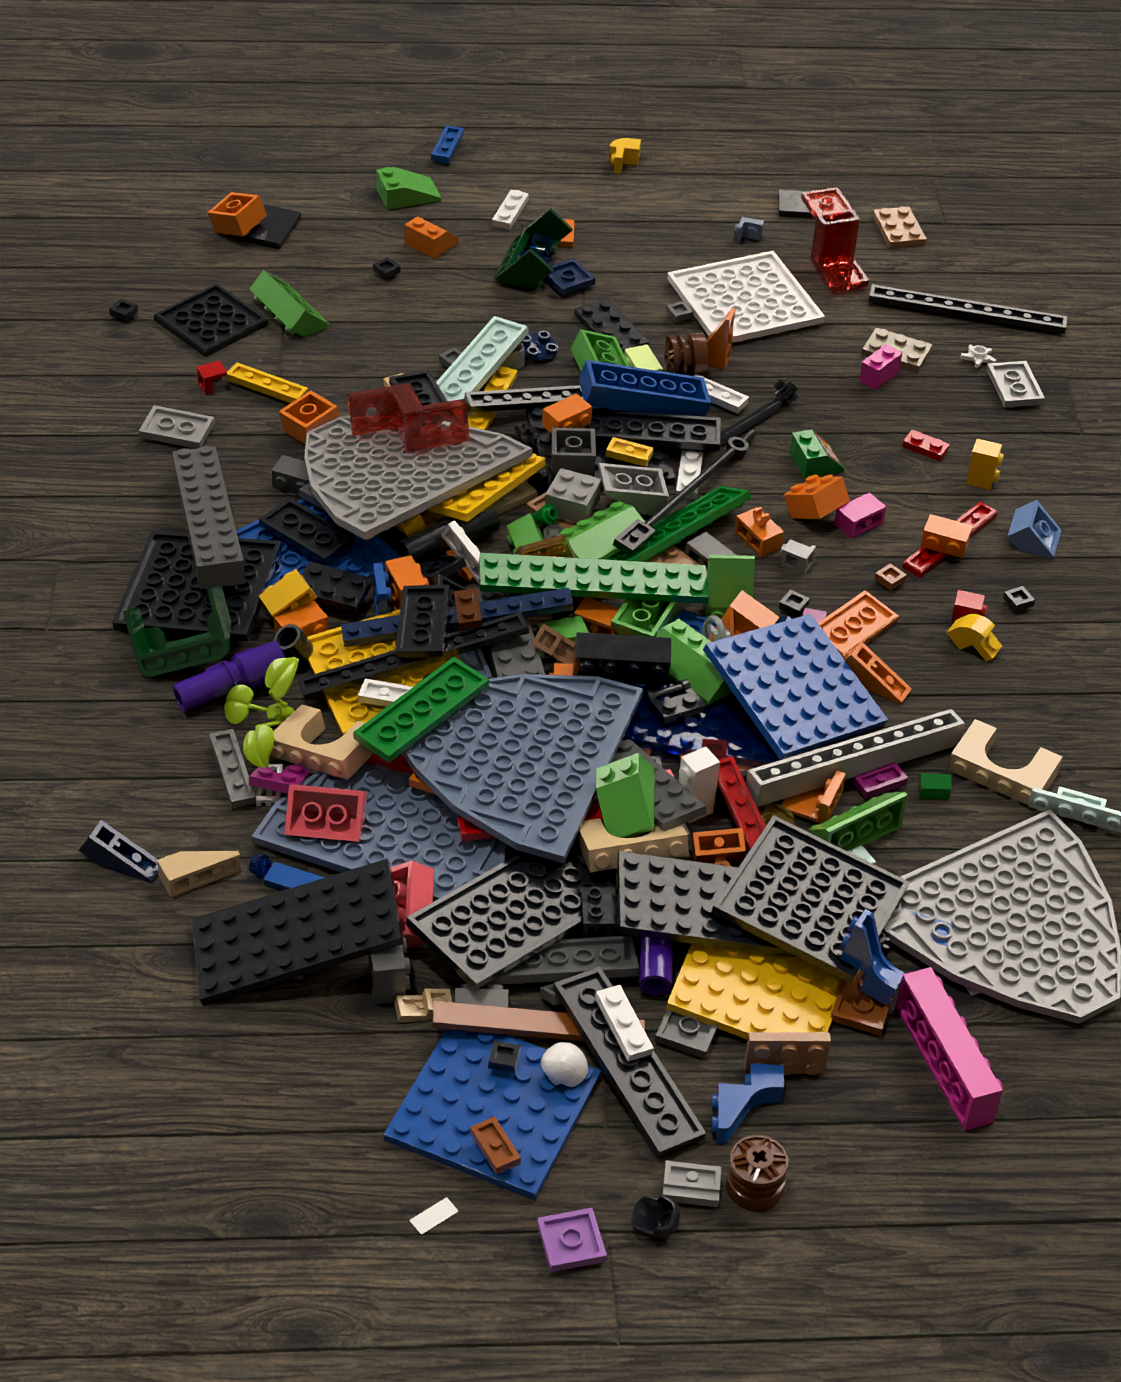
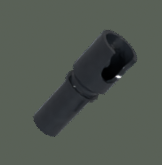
[395,510,500,563]

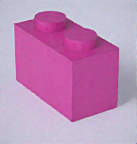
[859,344,903,390]
[834,492,886,538]

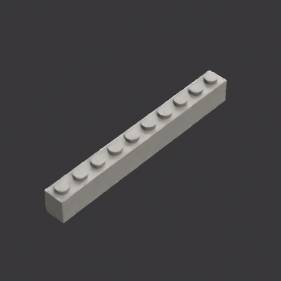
[746,709,965,807]

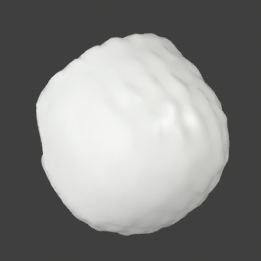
[541,1042,588,1087]

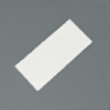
[409,1197,459,1235]

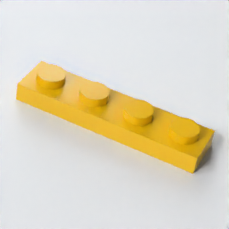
[226,363,308,403]

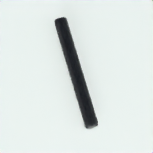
[720,398,781,446]

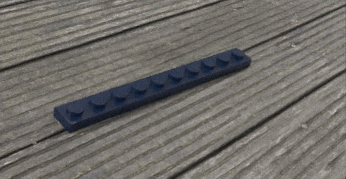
[341,588,574,647]

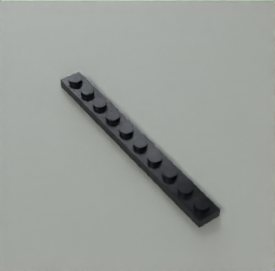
[868,284,1068,334]
[298,612,529,701]

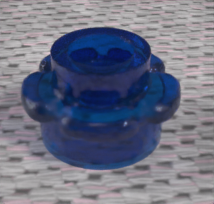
[249,854,272,878]

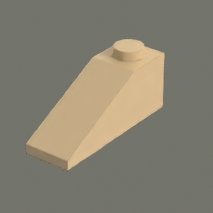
[157,851,241,897]

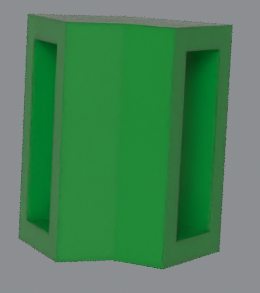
[918,774,951,800]

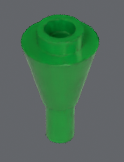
[532,504,558,525]

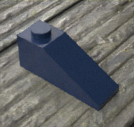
[78,820,158,883]

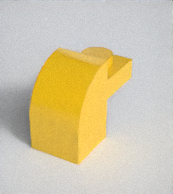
[609,138,641,174]
[946,614,1002,662]

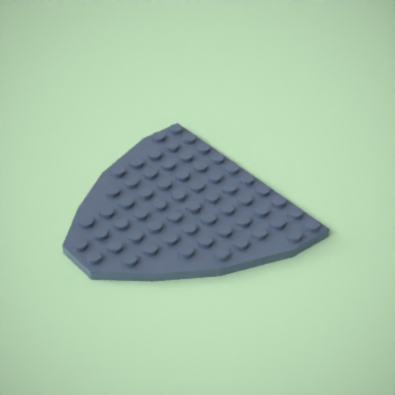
[402,674,643,863]
[252,763,507,902]

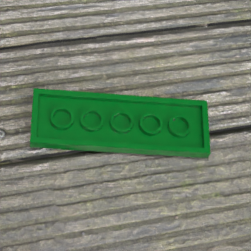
[353,657,489,763]

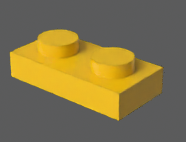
[606,437,653,467]

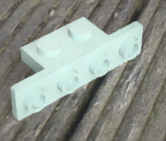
[1028,786,1121,833]

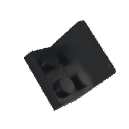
[581,887,634,943]

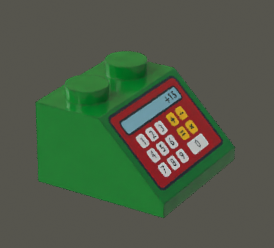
[789,429,844,479]

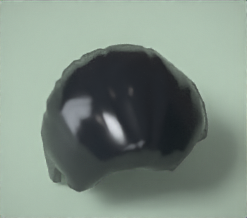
[631,1195,680,1239]

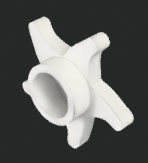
[960,345,996,368]

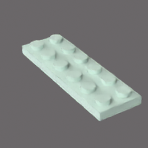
[436,316,529,412]

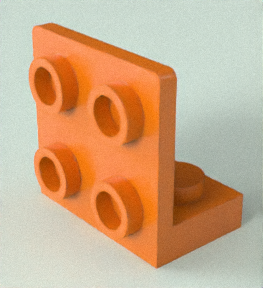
[781,771,846,824]

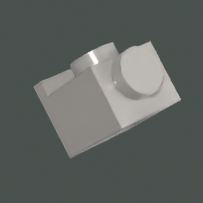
[779,539,816,575]

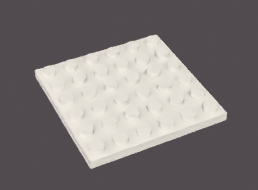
[667,251,825,343]

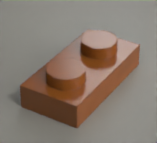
[470,1116,521,1175]

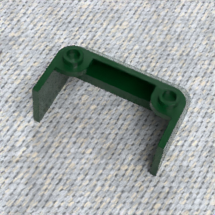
[494,208,573,289]
[123,586,231,677]

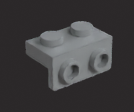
[455,984,508,1008]

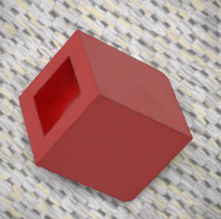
[196,360,227,395]

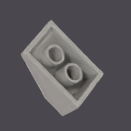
[598,463,669,516]

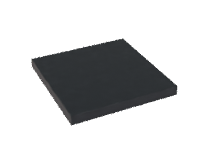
[154,283,268,357]

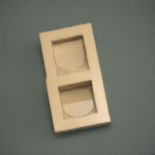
[394,989,452,1023]

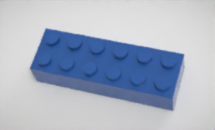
[579,360,711,417]

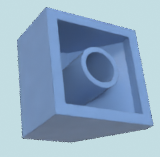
[1008,500,1061,559]

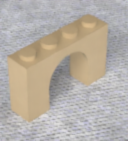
[271,705,374,780]
[948,719,1062,805]
[577,818,689,872]

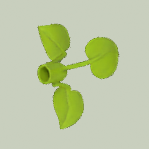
[224,657,299,768]

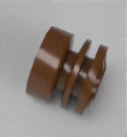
[664,333,708,376]
[726,1135,788,1211]

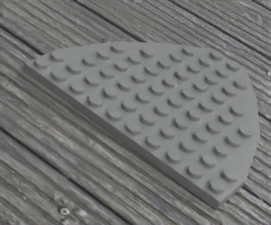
[304,416,533,540]
[883,809,1121,1024]

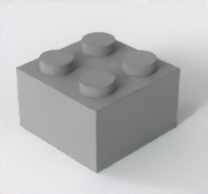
[545,468,602,523]

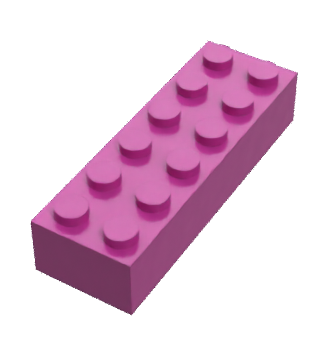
[895,967,1003,1131]

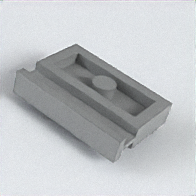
[663,1161,721,1207]

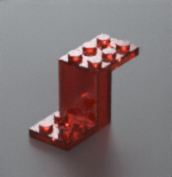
[801,187,869,292]
[347,383,470,452]

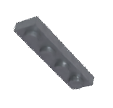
[210,729,256,808]

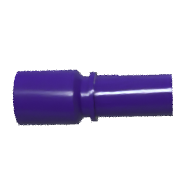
[172,640,285,712]
[638,936,676,996]

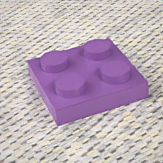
[537,1208,607,1272]

